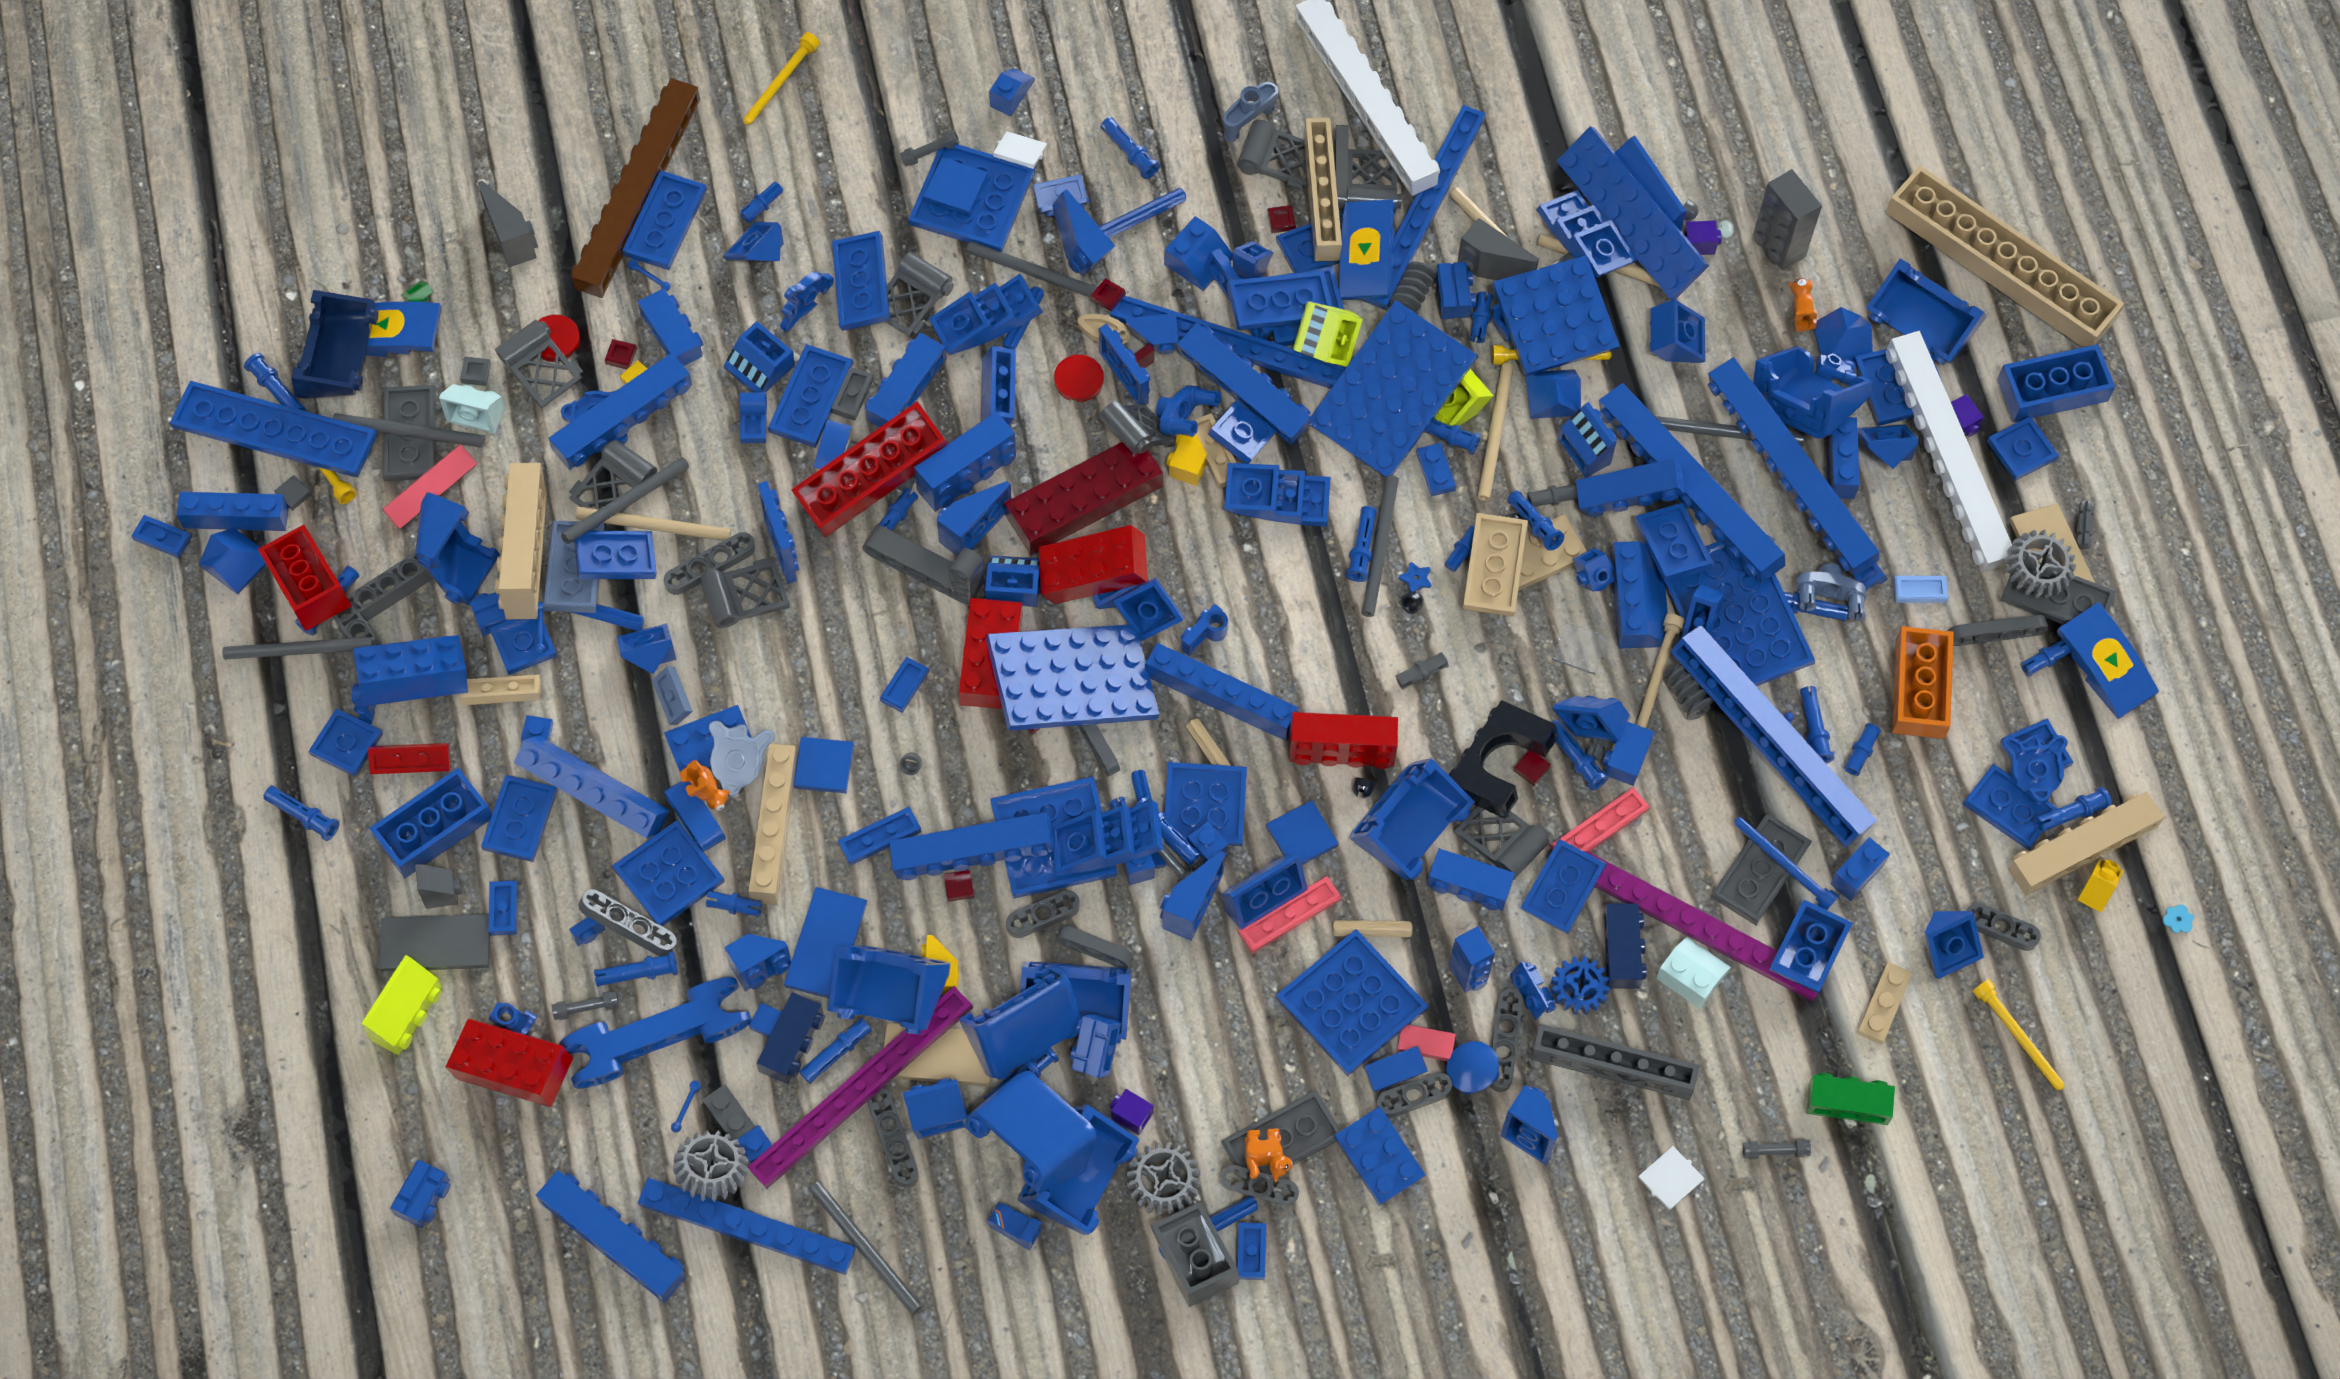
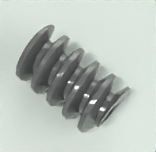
[1390,262,1437,314]
[1663,663,1714,720]

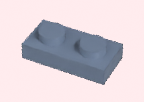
[652,666,693,725]

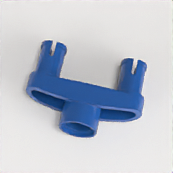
[1156,385,1221,437]

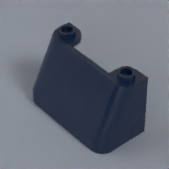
[291,290,379,399]

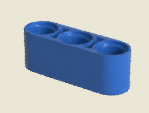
[663,781,726,853]

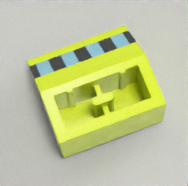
[1293,301,1363,367]

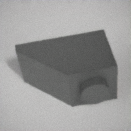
[415,864,462,909]

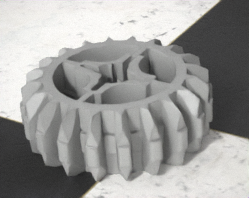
[2005,529,2076,598]
[673,1130,748,1202]
[1127,1142,1201,1217]

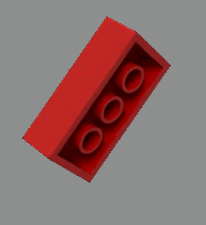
[258,524,352,631]
[1039,525,1148,604]
[959,598,1023,709]
[1289,712,1398,769]
[445,1018,573,1108]

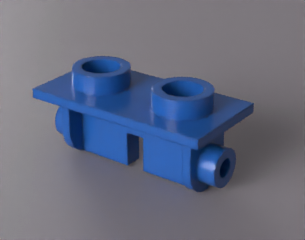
[1510,961,1556,1020]

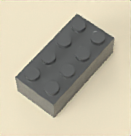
[1753,169,1822,270]

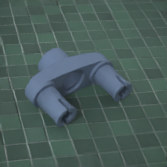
[1223,82,1278,142]
[1796,563,1866,621]

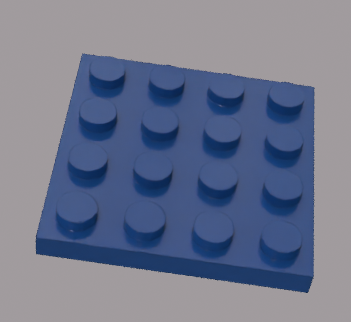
[908,144,1035,252]
[1492,255,1620,376]
[990,777,1117,899]
[1276,929,1429,1076]

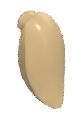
[1078,314,1131,344]

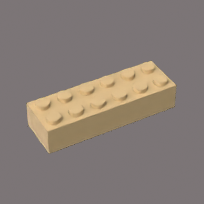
[495,463,547,620]

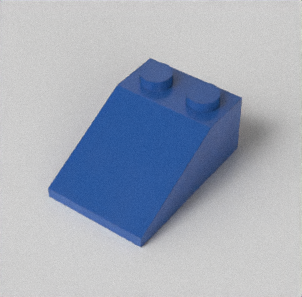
[1052,188,1115,277]
[937,481,1012,556]
[1160,851,1225,941]
[1769,899,1853,994]

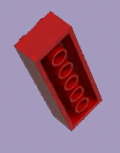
[791,401,948,538]

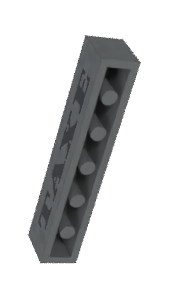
[1530,1024,1700,1100]

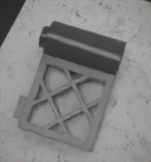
[1237,120,1308,191]
[1347,149,1402,213]
[885,252,954,338]
[495,319,583,409]
[1100,400,1177,454]
[569,440,657,528]
[700,558,790,628]
[1454,806,1549,880]

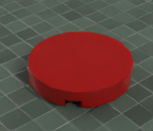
[538,314,580,362]
[1054,354,1104,402]

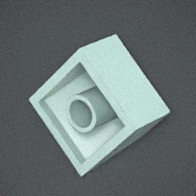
[439,384,505,434]
[1656,937,1731,1009]

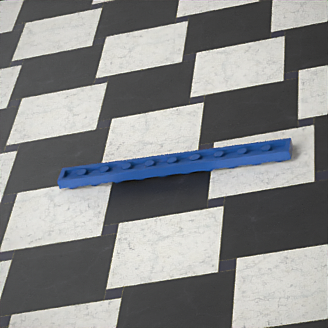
[1364,105,1486,310]
[1110,296,1347,389]

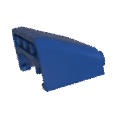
[1866,258,1986,365]
[1753,346,1873,439]
[415,492,500,606]
[1349,758,1475,880]
[828,946,951,1034]
[1020,961,1132,1044]
[959,965,1082,1080]
[965,1071,1096,1194]
[1018,1104,1140,1235]

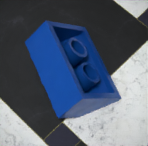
[1220,853,1308,930]
[1500,1085,1558,1166]

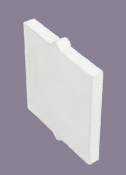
[993,131,1047,169]
[1638,1146,1704,1211]

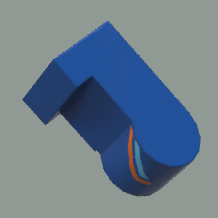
[986,1202,1042,1251]

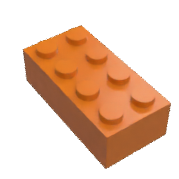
[1892,626,1954,739]

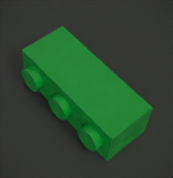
[1806,1073,1895,1125]

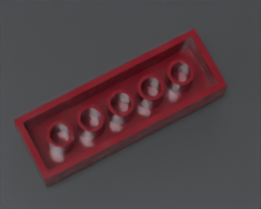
[1004,442,1163,556]

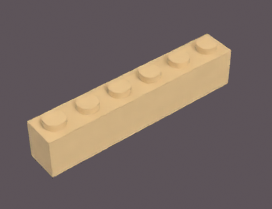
[1304,118,1342,261]
[749,744,798,905]
[2008,792,2165,896]

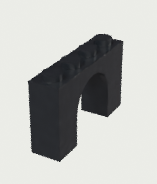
[1449,700,1558,819]

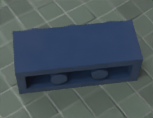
[1603,904,1647,989]
[756,992,825,1084]

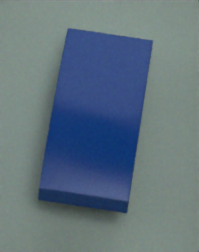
[813,419,852,470]
[1364,1046,1429,1092]

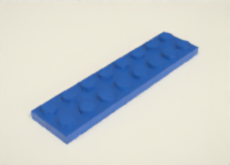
[1557,126,1709,300]
[170,381,377,478]

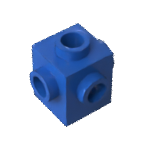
[1573,548,1615,592]

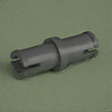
[1527,483,1578,507]
[1395,652,1449,690]

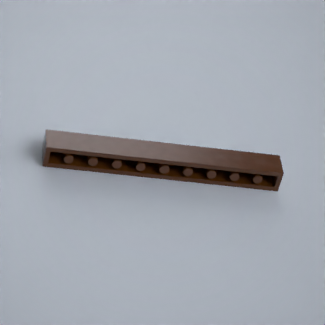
[571,78,700,298]

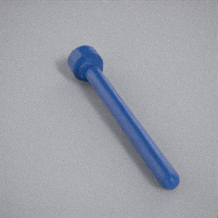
[1734,817,1839,910]

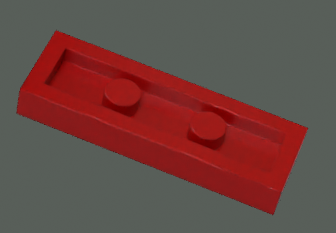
[368,743,451,775]

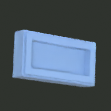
[1893,576,1948,603]

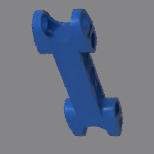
[559,977,752,1089]

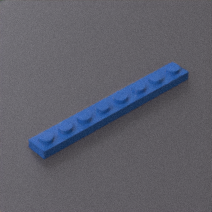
[638,1178,856,1275]

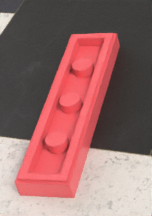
[382,444,477,529]
[1550,787,1650,852]
[1238,876,1342,954]

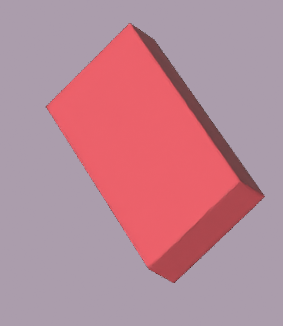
[1397,1025,1456,1061]

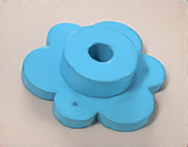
[2163,904,2194,933]

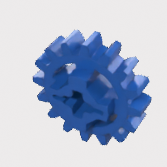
[1551,956,1610,1015]

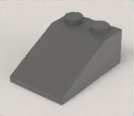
[477,181,538,268]
[1457,218,1539,281]
[1151,1201,1239,1307]

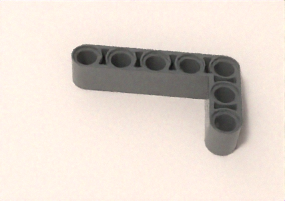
[862,525,984,605]
[333,552,433,645]

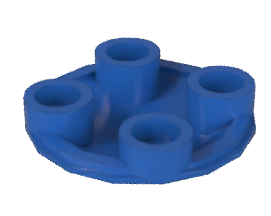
[1446,1041,1500,1095]

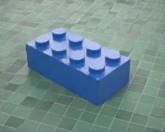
[1997,344,2115,422]
[914,411,1016,512]
[353,635,468,707]
[369,767,492,879]

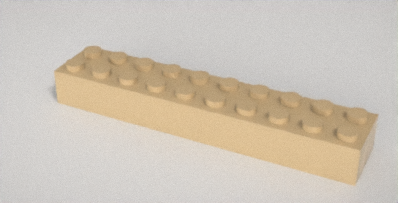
[1886,165,2124,347]

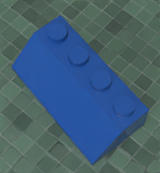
[1615,136,1686,231]
[1610,541,1668,649]

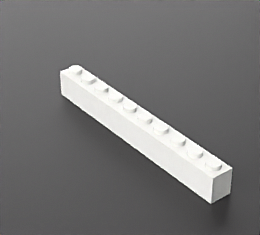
[1295,0,1440,196]
[1886,331,2012,573]

